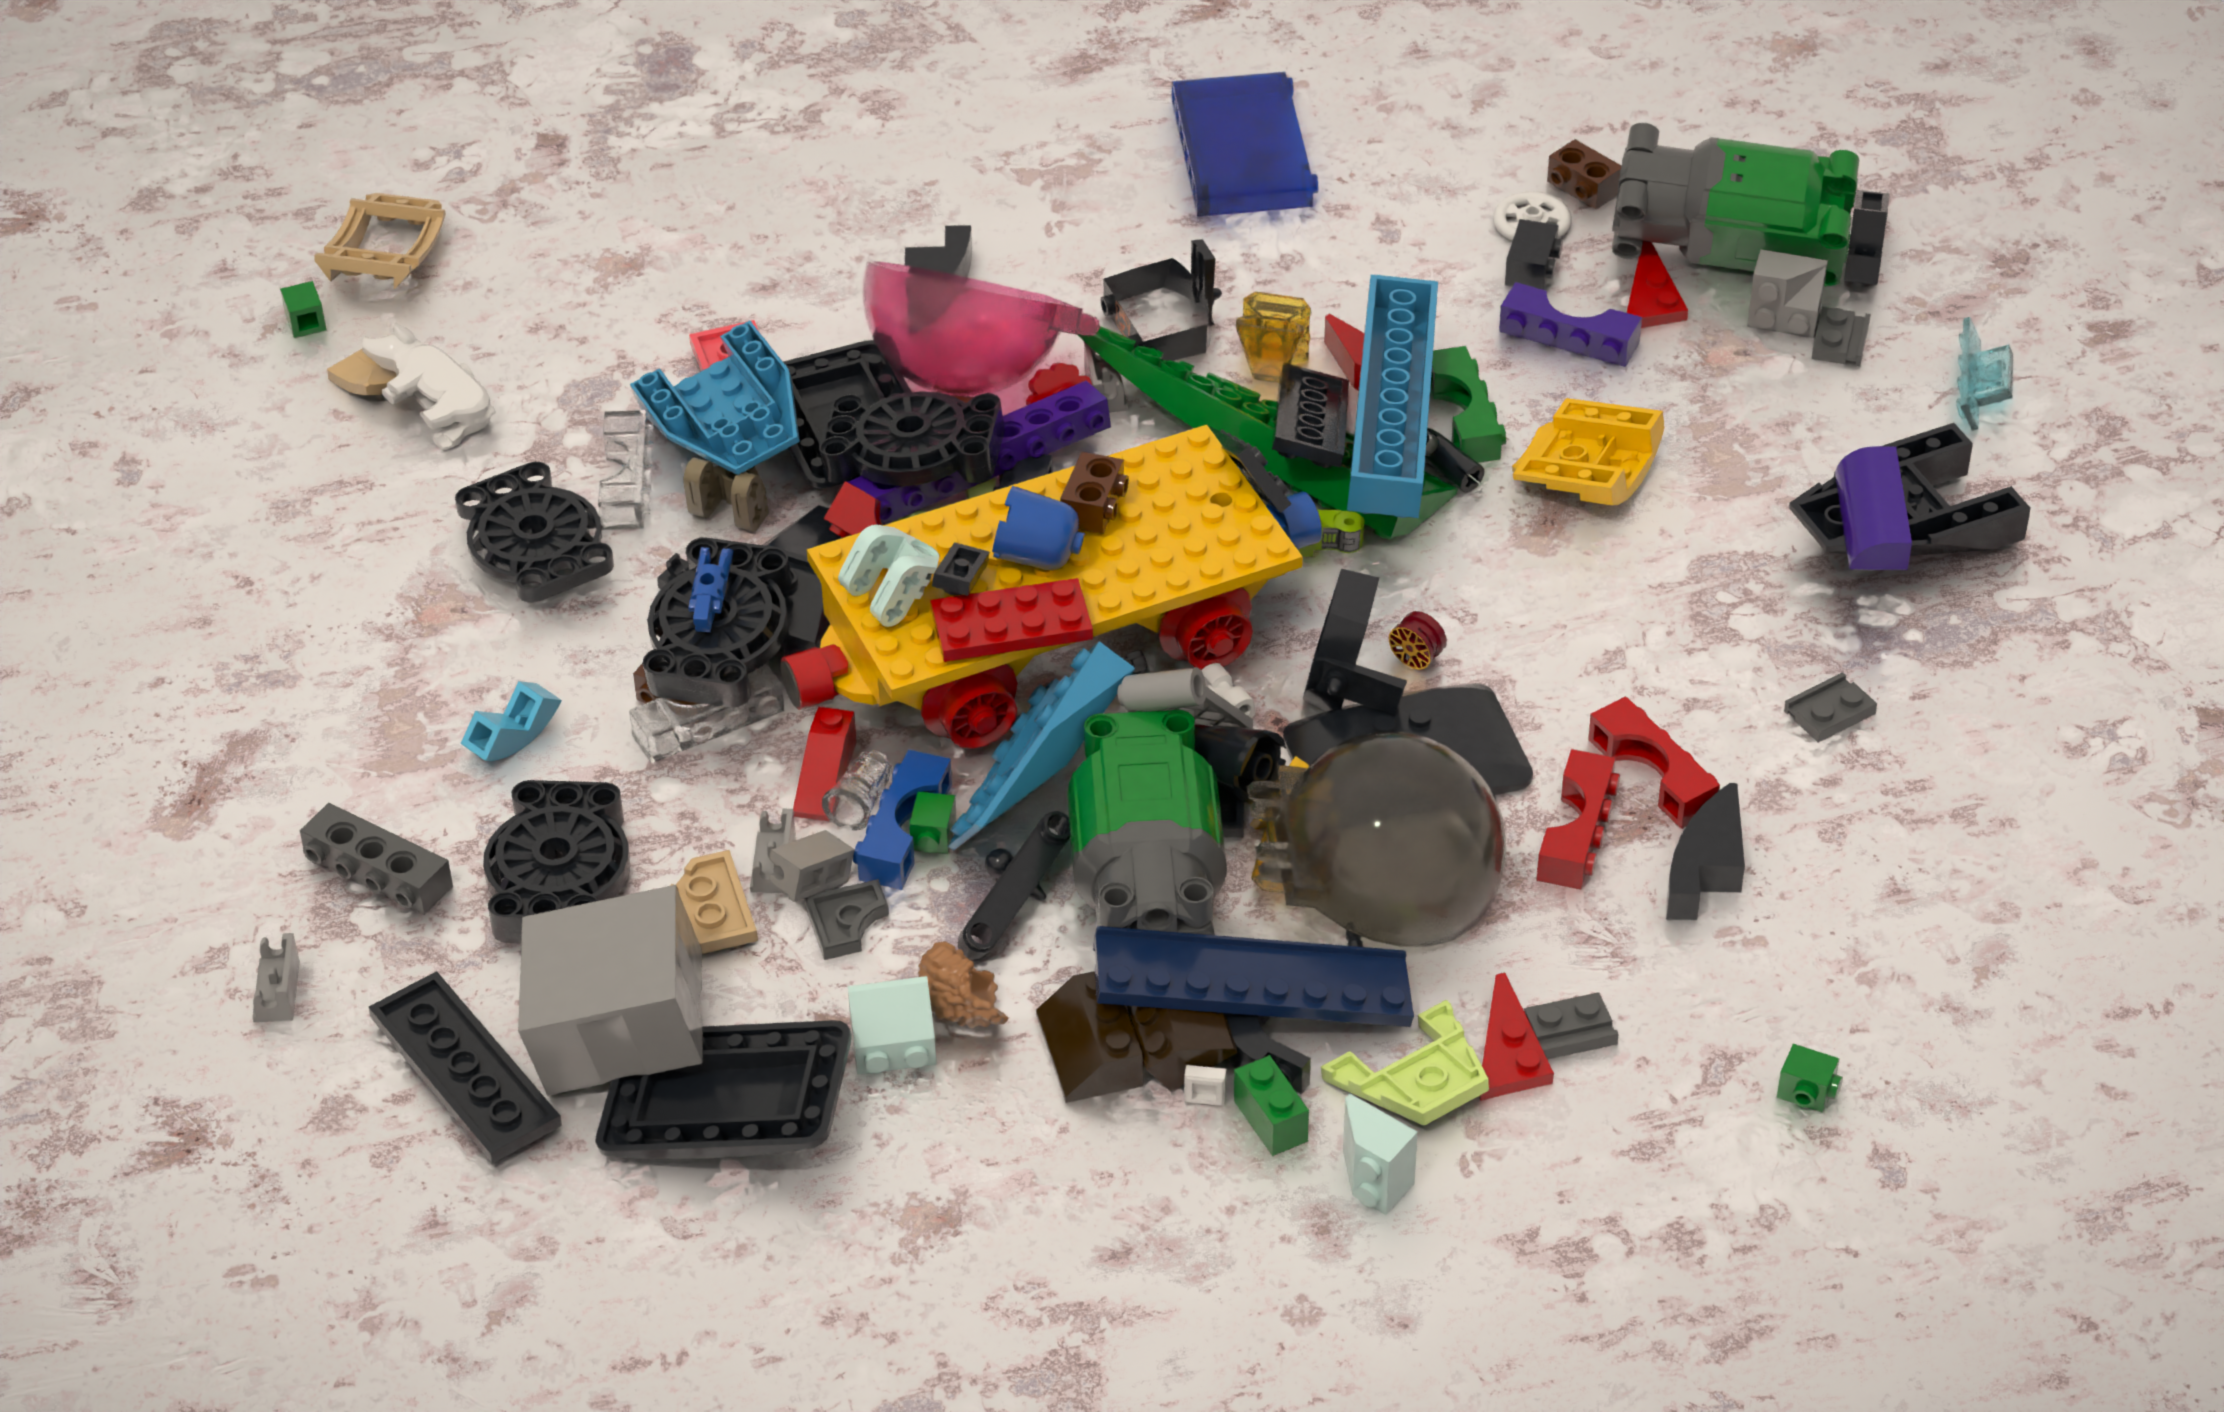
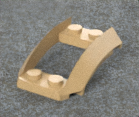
[314,193,445,289]

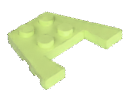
[1321,1000,1489,1126]

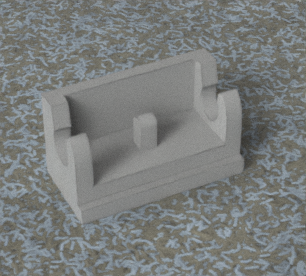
[1084,342,1128,412]
[750,808,796,893]
[769,830,855,902]
[252,933,300,1022]

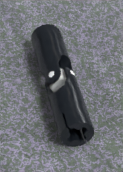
[1425,428,1485,492]

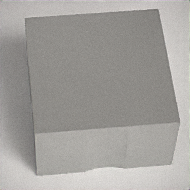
[518,885,703,1096]

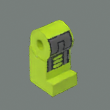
[1298,510,1365,557]

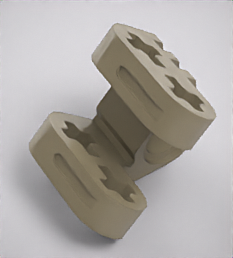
[683,457,769,532]

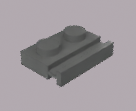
[1811,307,1871,366]
[1784,672,1877,743]
[1524,992,1619,1060]

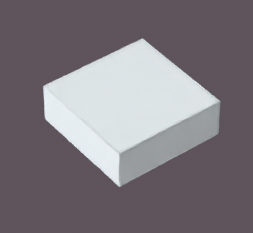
[1184,1065,1226,1106]

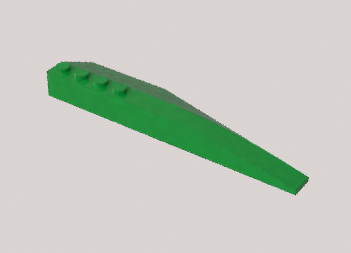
[1075,324,1458,539]

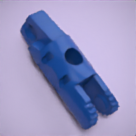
[688,547,733,632]

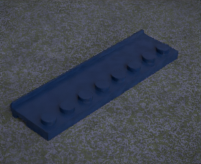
[1093,926,1414,1027]

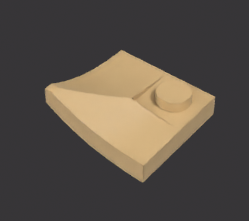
[327,349,397,395]

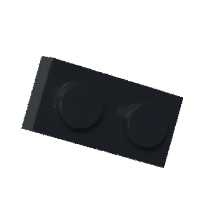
[932,542,990,596]

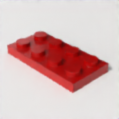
[930,578,1093,662]

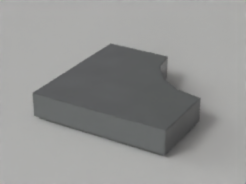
[804,879,889,960]

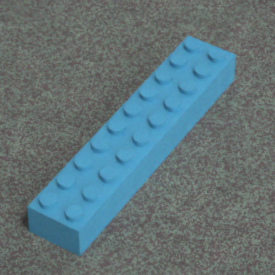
[1347,274,1438,518]

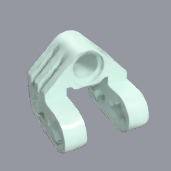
[838,525,940,627]

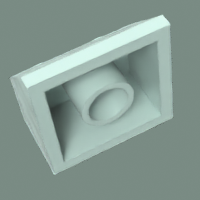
[847,976,937,1075]
[1343,1094,1418,1215]

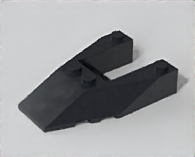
[1789,423,2031,556]

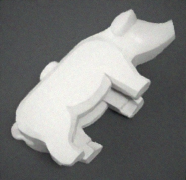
[362,323,496,451]

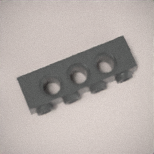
[299,803,453,915]

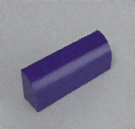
[1835,446,1912,570]

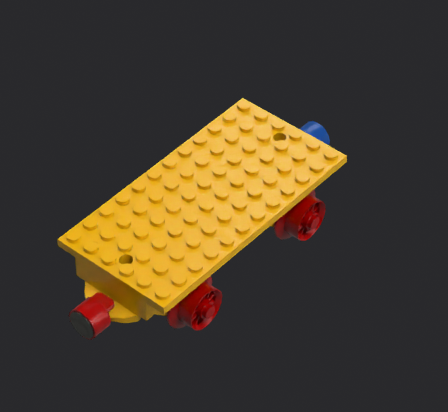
[781,425,1322,749]

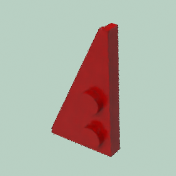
[1626,241,1688,328]
[1478,972,1554,1101]

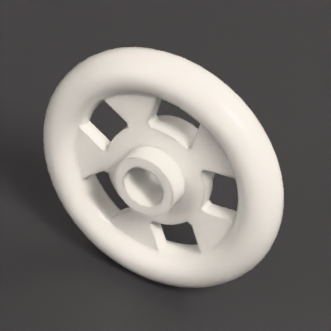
[1493,192,1572,241]

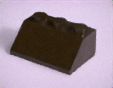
[1036,971,1143,1103]
[1127,1006,1238,1092]

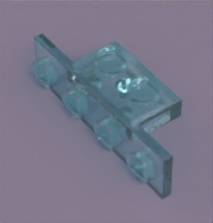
[1956,317,2013,431]

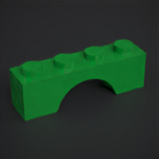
[1430,346,1506,463]

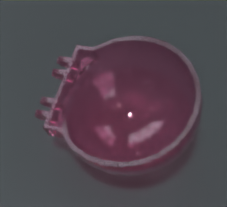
[862,260,1100,397]

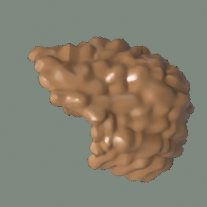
[918,941,1009,1028]

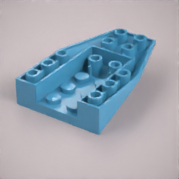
[630,321,800,475]
[948,641,1135,851]

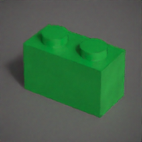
[1234,1055,1309,1156]

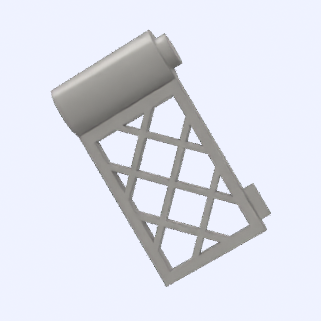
[1117,667,1253,729]

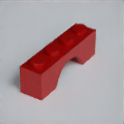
[824,481,882,538]
[1588,696,1720,829]
[1536,749,1620,890]

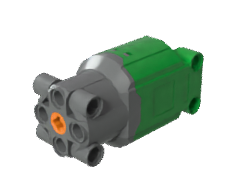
[1612,123,1860,287]
[1067,709,1227,935]

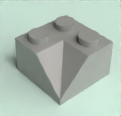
[1747,250,1828,338]

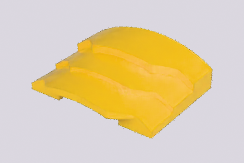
[1512,398,1665,505]

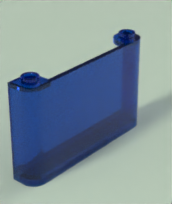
[1171,71,1318,217]

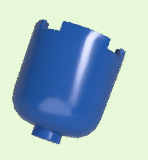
[992,486,1085,571]

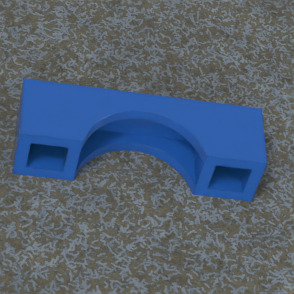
[853,749,952,890]

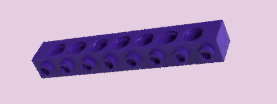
[849,381,1111,526]

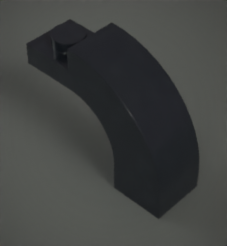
[1225,1013,1311,1094]

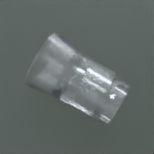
[822,750,893,831]

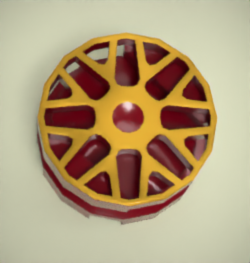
[1389,611,1447,670]

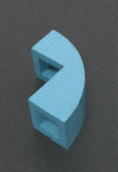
[460,681,562,761]

